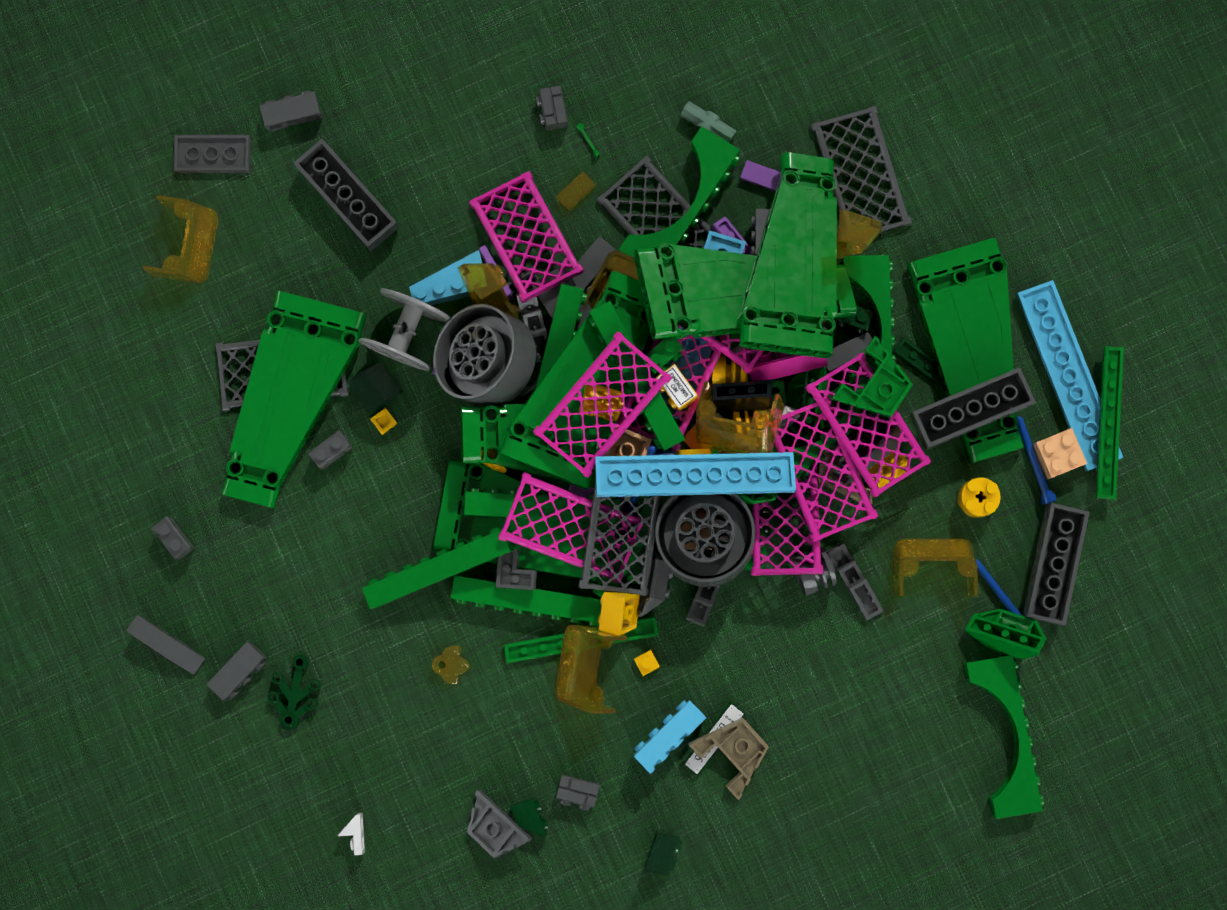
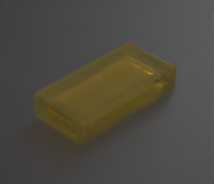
[556,171,596,211]

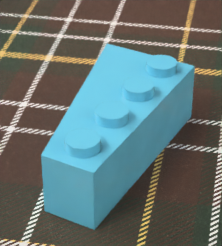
[409,250,490,305]
[634,700,706,774]

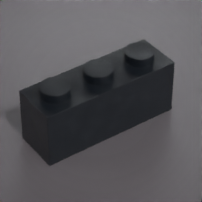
[713,380,774,413]

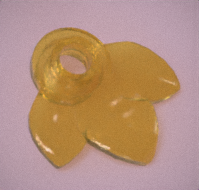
[431,645,470,684]

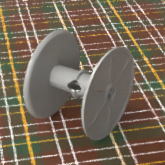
[358,288,451,371]

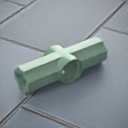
[680,101,737,143]

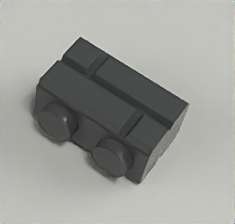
[536,86,568,131]
[308,430,353,470]
[152,517,195,560]
[556,774,600,811]

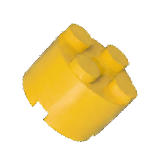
[957,478,1000,518]

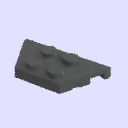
[467,790,532,858]

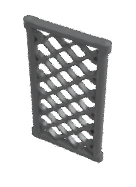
[811,106,912,242]
[596,156,712,248]
[215,333,349,411]
[578,482,661,596]

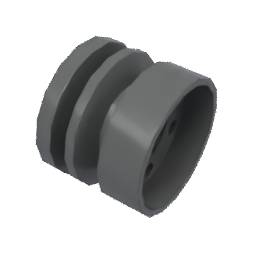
[791,547,837,596]

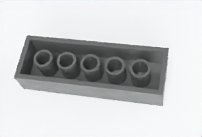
[293,139,399,252]
[909,367,1036,450]
[1022,503,1090,626]

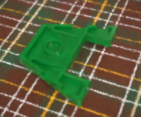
[832,336,913,417]

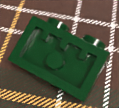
[834,306,874,335]
[762,498,791,538]

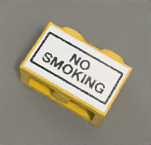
[656,364,699,411]

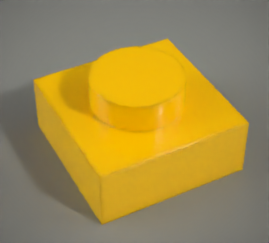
[370,408,398,435]
[634,650,660,676]

